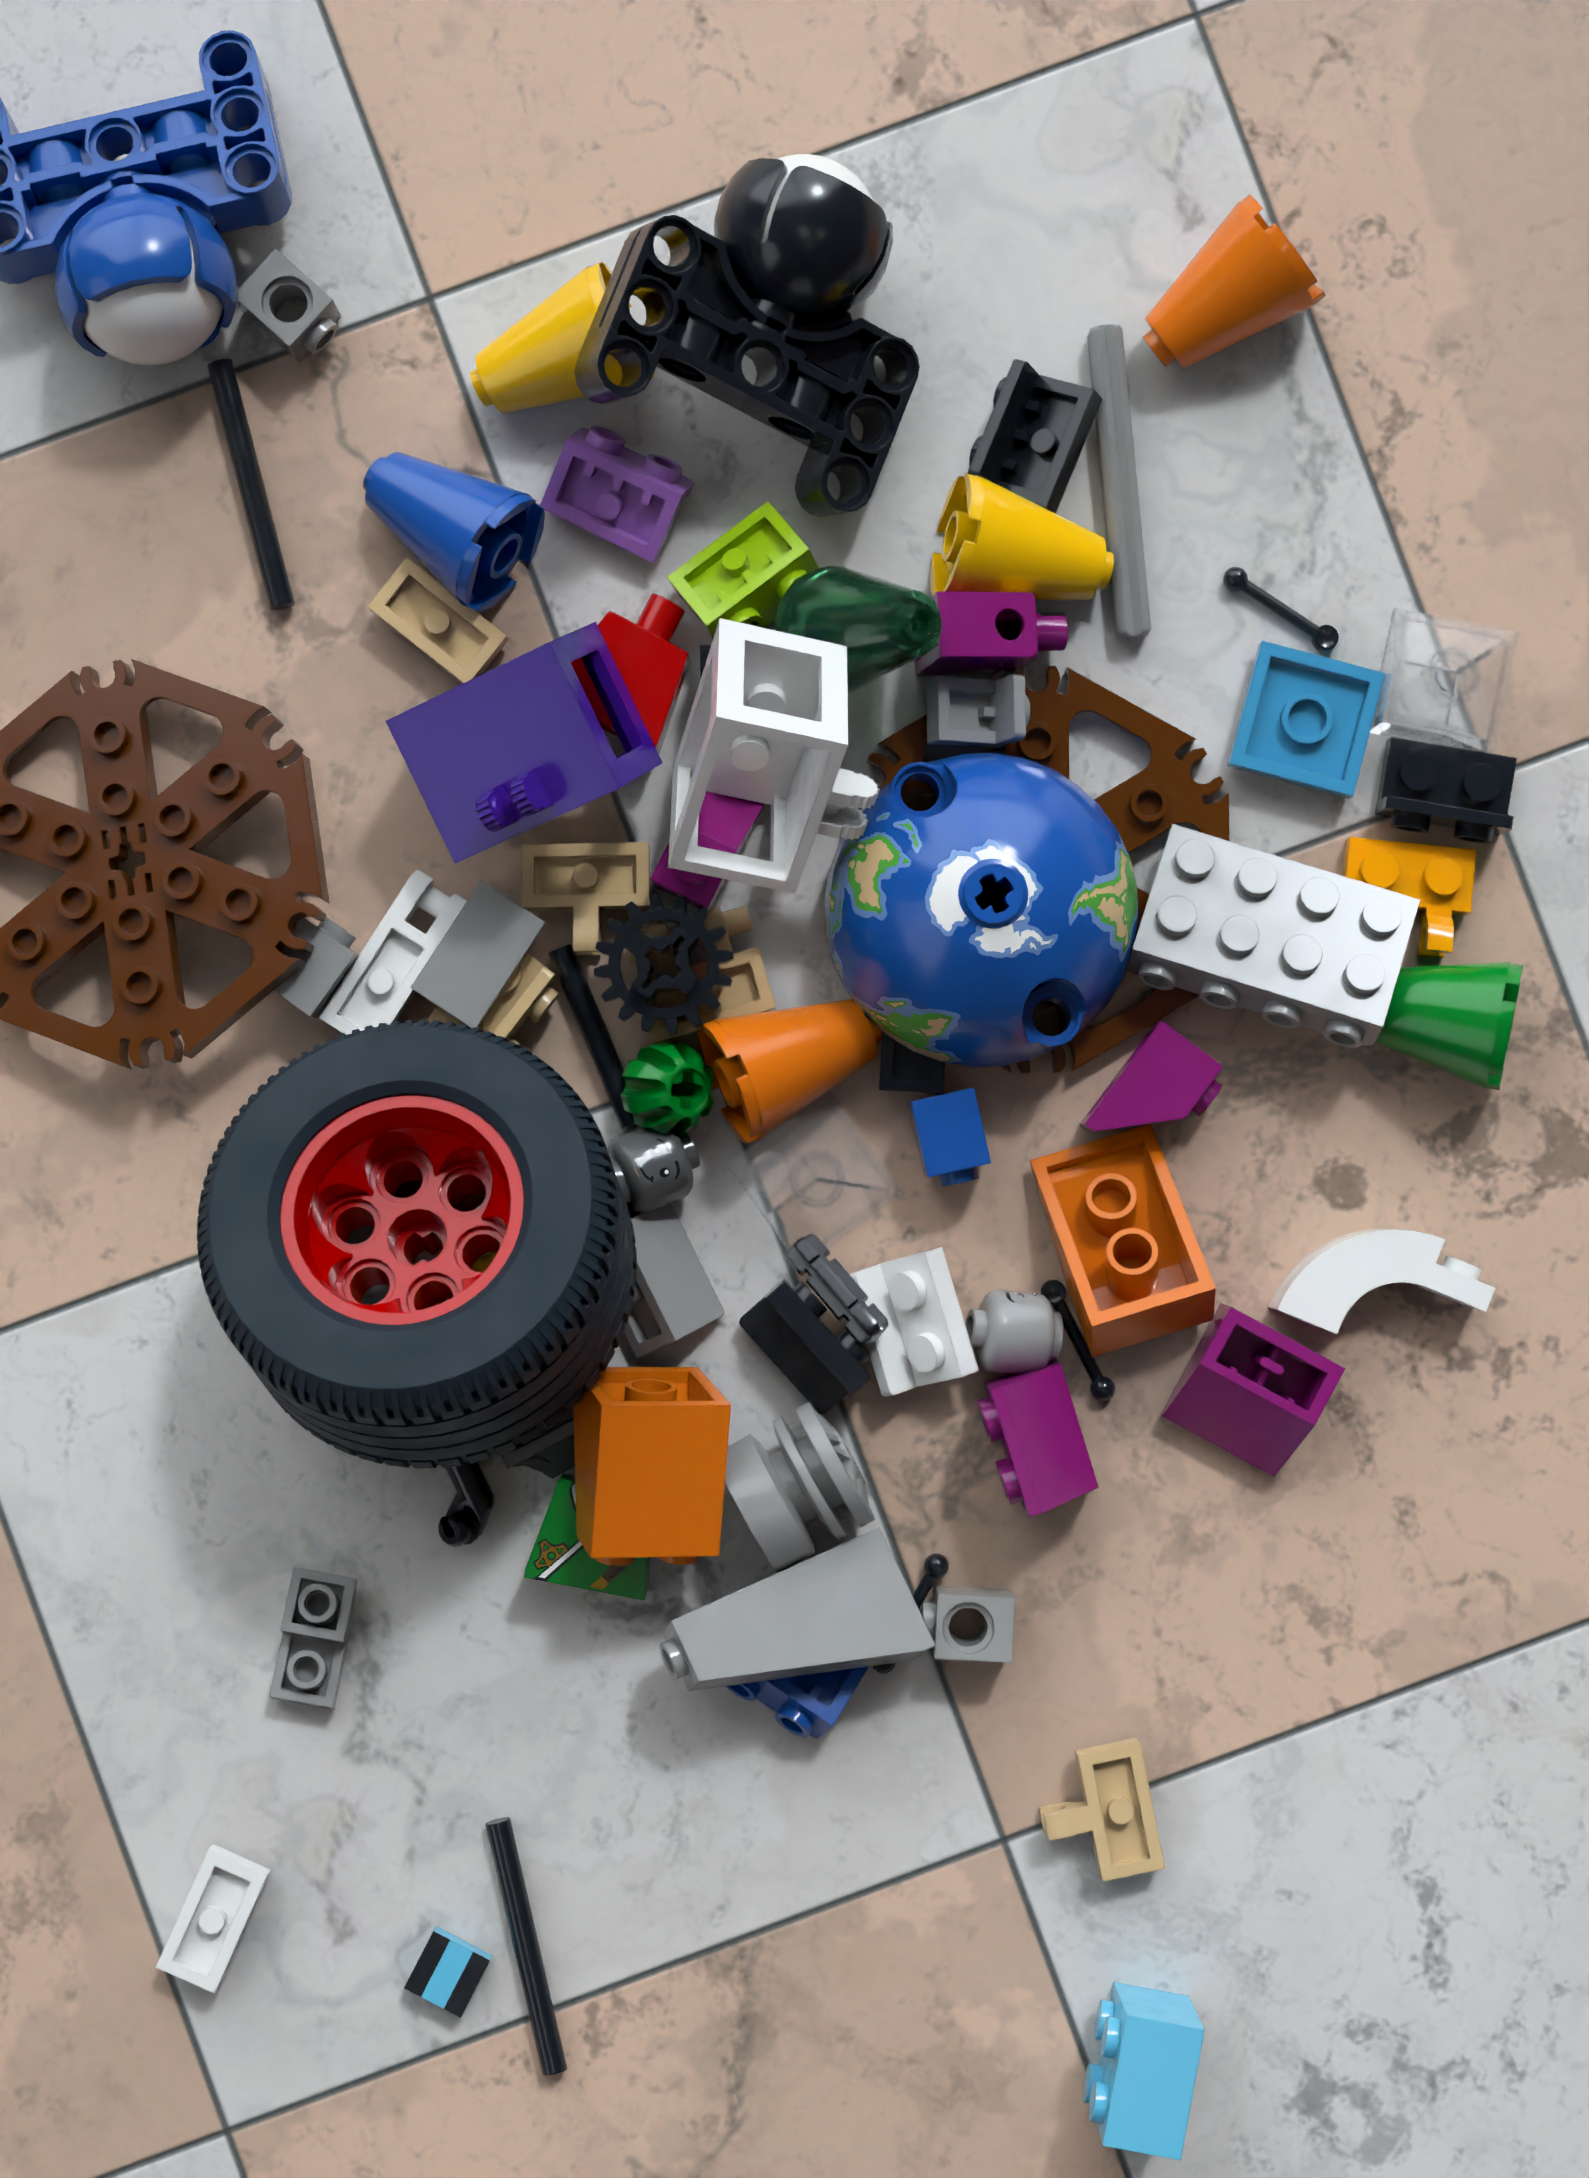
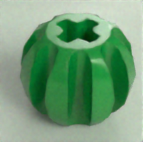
[620,1041,715,1135]

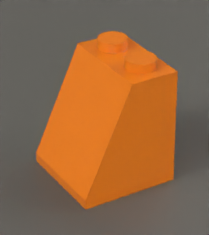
[573,1367,731,1566]

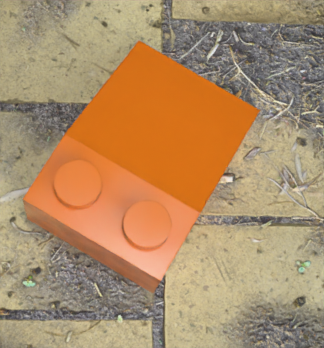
[1030,1124,1216,1357]

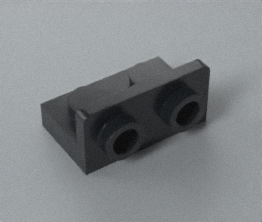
[1375,737,1517,843]

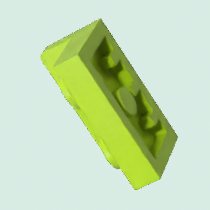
[667,501,825,639]

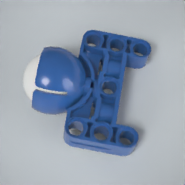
[0,30,292,365]

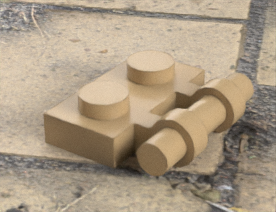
[627,905,776,1043]

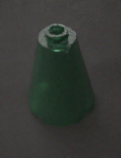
[775,566,942,693]

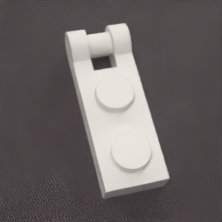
[319,869,467,1035]

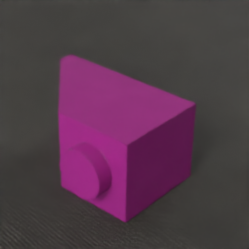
[650,791,765,911]
[1079,1020,1224,1132]

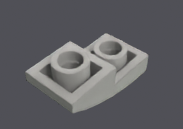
[269,1567,358,1710]

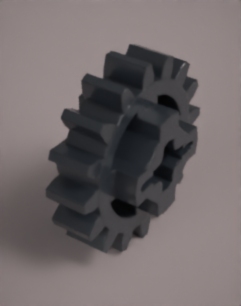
[594,894,734,1035]

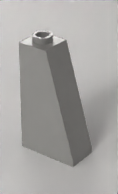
[659,1527,935,1691]

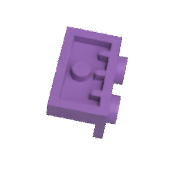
[540,426,695,563]

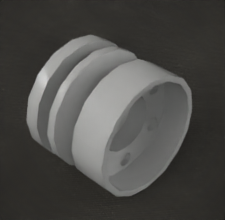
[725,1401,875,1573]

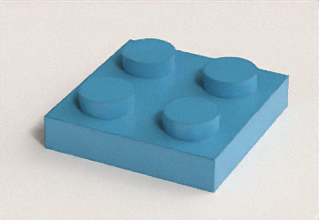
[1227,640,1385,799]

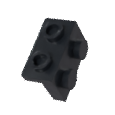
[968,359,1102,513]
[739,1279,871,1414]

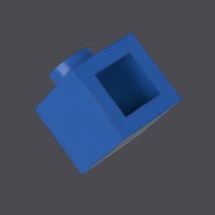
[908,1088,991,1187]

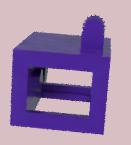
[386,622,662,864]

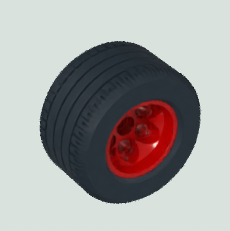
[197,1020,637,1469]

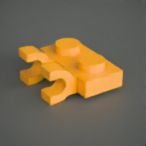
[1342,837,1476,959]

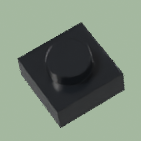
[879,1032,945,1094]

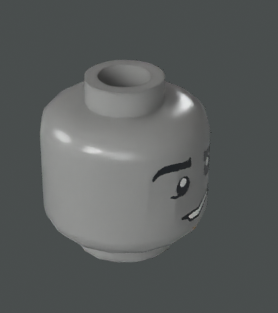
[965,1289,1063,1375]

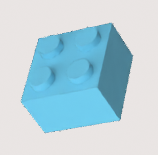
[1083,1982,1205,2161]

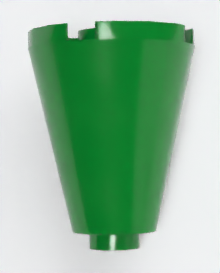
[1375,962,1523,1090]

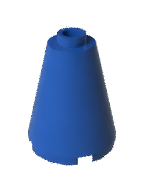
[363,452,545,612]

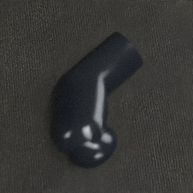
[438,1461,494,1547]

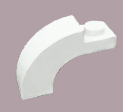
[1268,1228,1496,1334]

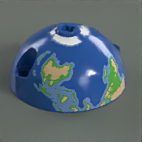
[824,753,1138,1067]

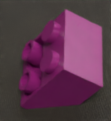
[1161,1303,1345,1477]
[976,1360,1099,1517]

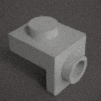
[926,674,1030,749]

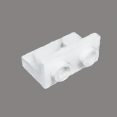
[849,1247,979,1397]

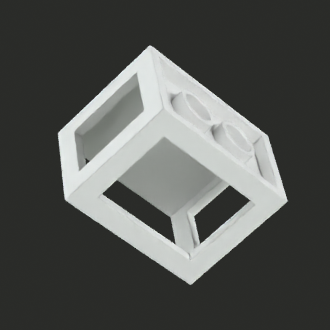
[668,618,880,894]

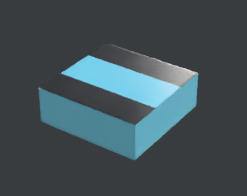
[404,1926,492,2018]

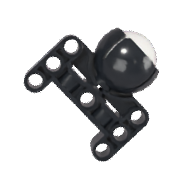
[574,154,920,517]

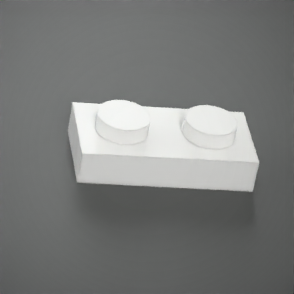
[156,1844,271,1993]

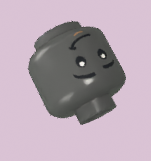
[607,1126,700,1214]

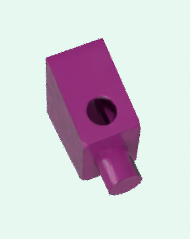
[912,591,1068,676]

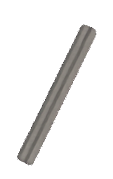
[1087,324,1151,639]

